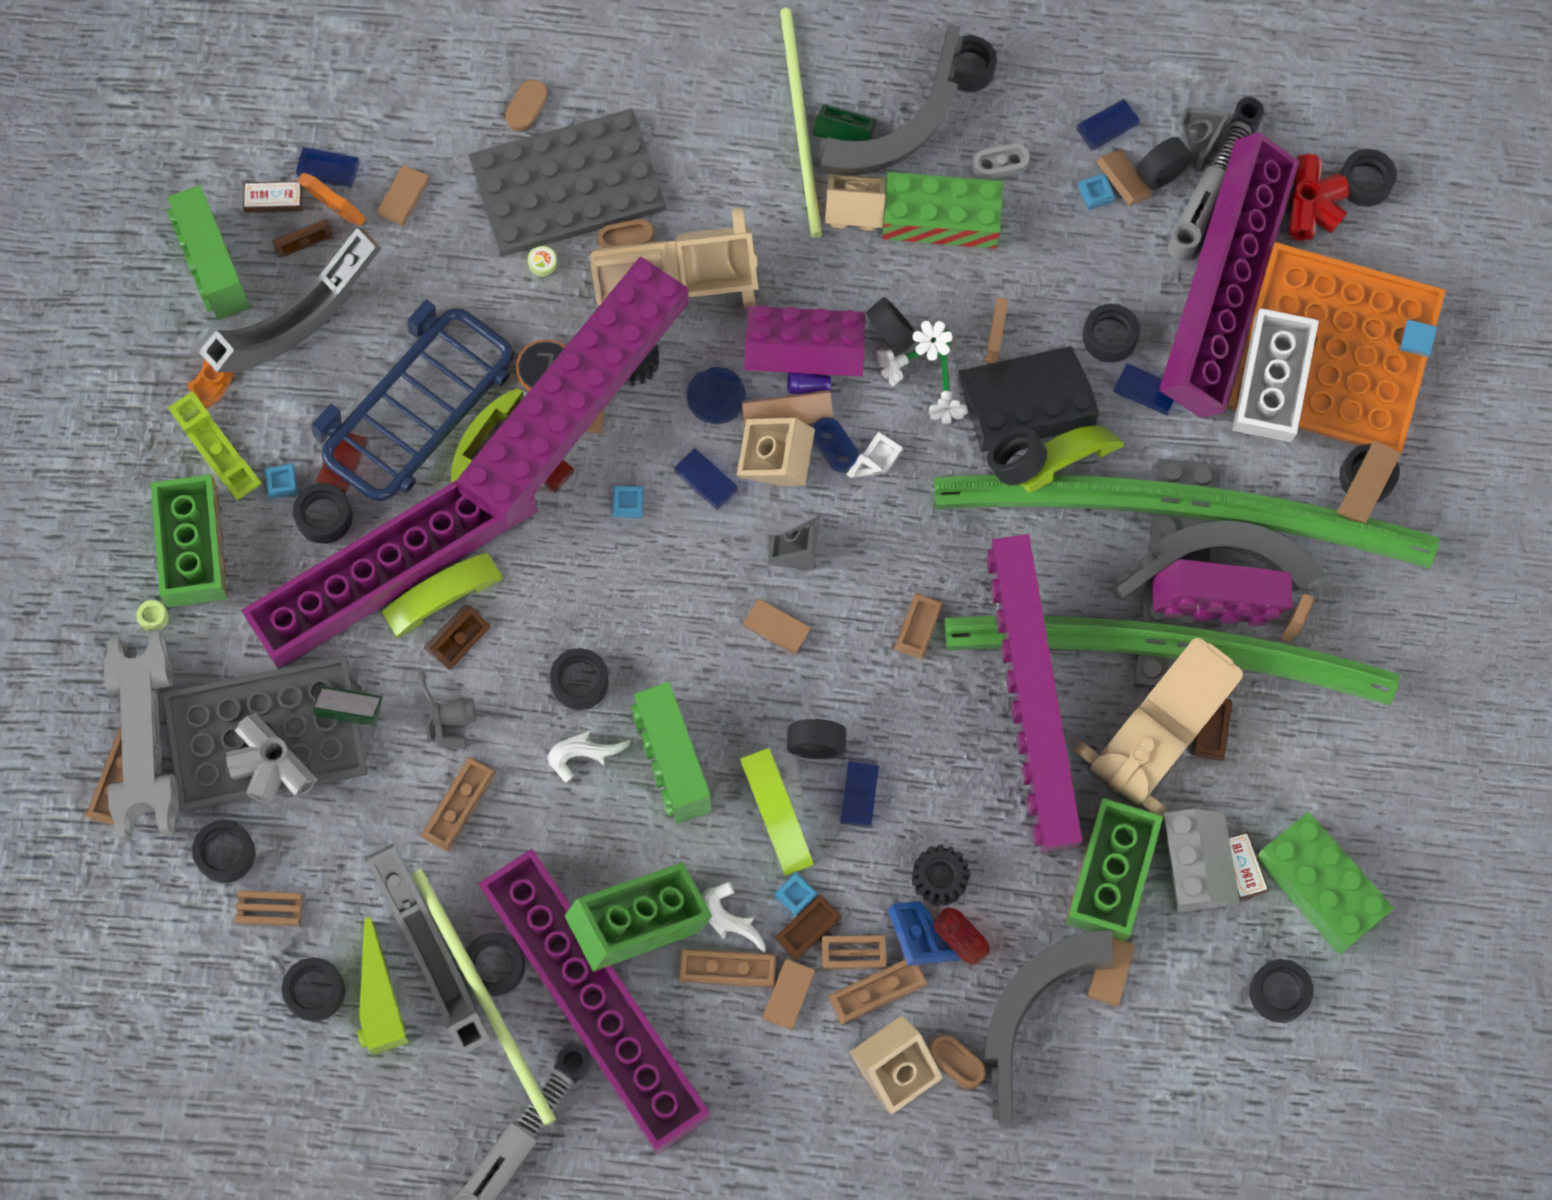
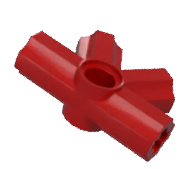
[1288,153,1350,242]

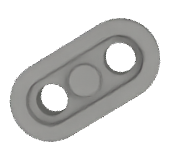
[973,143,1030,180]

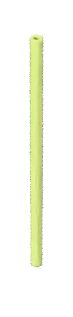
[780,8,822,238]
[411,869,556,1126]

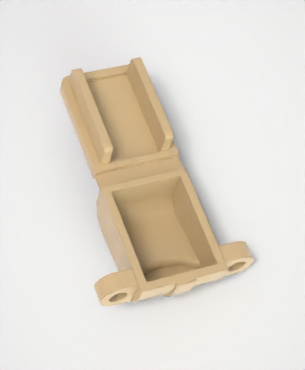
[590,208,759,310]
[1074,638,1243,816]

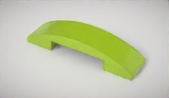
[451,388,524,483]
[168,391,262,501]
[1019,426,1124,493]
[382,552,503,638]
[740,748,814,876]

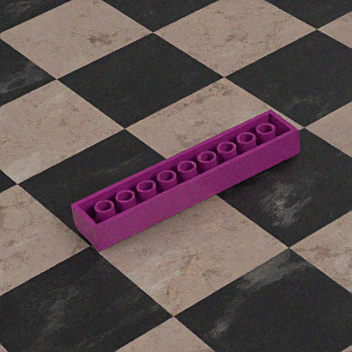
[1159,132,1299,418]
[456,256,689,527]
[241,481,538,669]
[986,534,1082,854]
[478,848,711,1155]

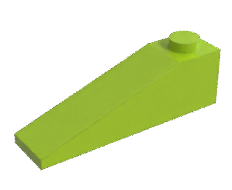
[357,917,409,1055]

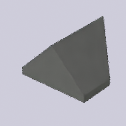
[1180,107,1230,172]
[767,515,820,571]

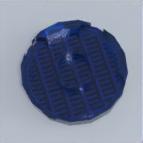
[687,367,746,425]

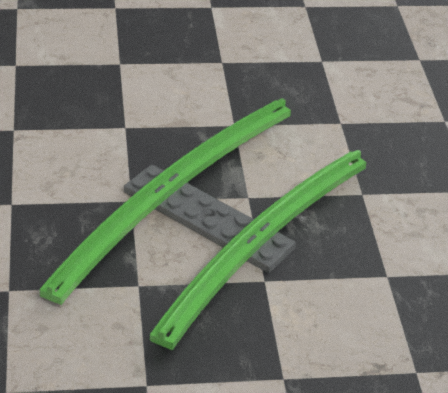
[934,458,1440,706]

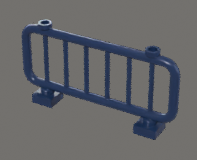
[311,299,514,501]

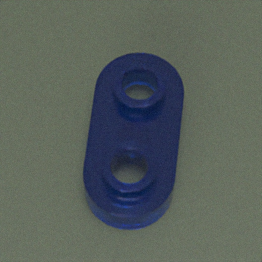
[813,417,858,473]

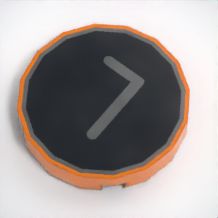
[516,339,565,392]

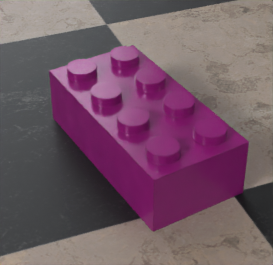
[744,305,866,376]
[1152,559,1293,627]

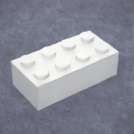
[1232,308,1319,443]

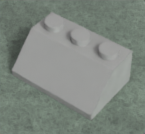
[1162,809,1240,913]

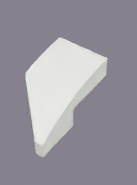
[846,432,904,479]

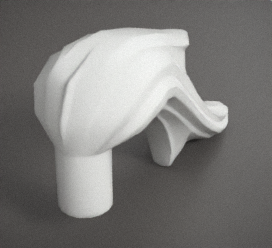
[548,731,631,783]
[701,882,766,954]

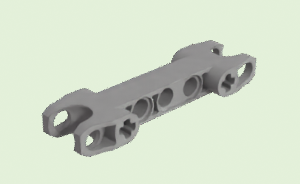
[104,629,179,843]

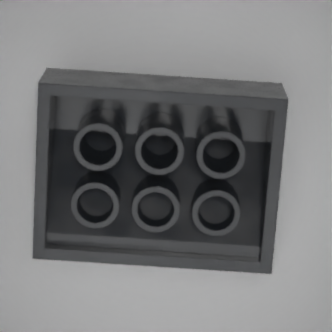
[958,346,1099,452]

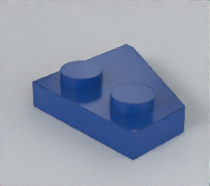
[888,901,966,966]

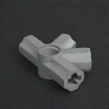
[226,713,317,804]

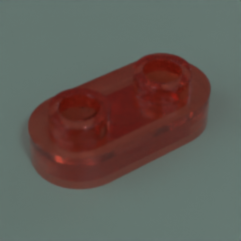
[934,907,990,965]

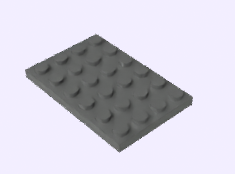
[468,108,666,257]
[163,656,368,813]

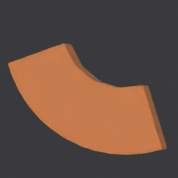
[297,173,367,226]
[186,358,234,409]

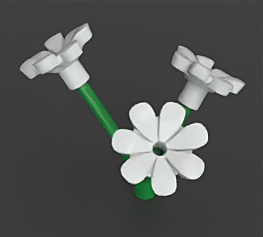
[876,321,968,424]

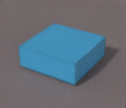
[1077,173,1116,210]
[1399,320,1437,357]
[264,463,299,499]
[612,486,644,518]
[774,872,818,917]

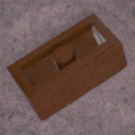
[272,219,333,258]
[424,605,491,670]

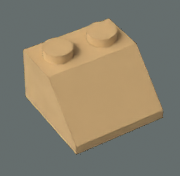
[825,173,886,231]
[737,418,815,486]
[850,1015,943,1115]

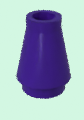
[787,373,831,395]

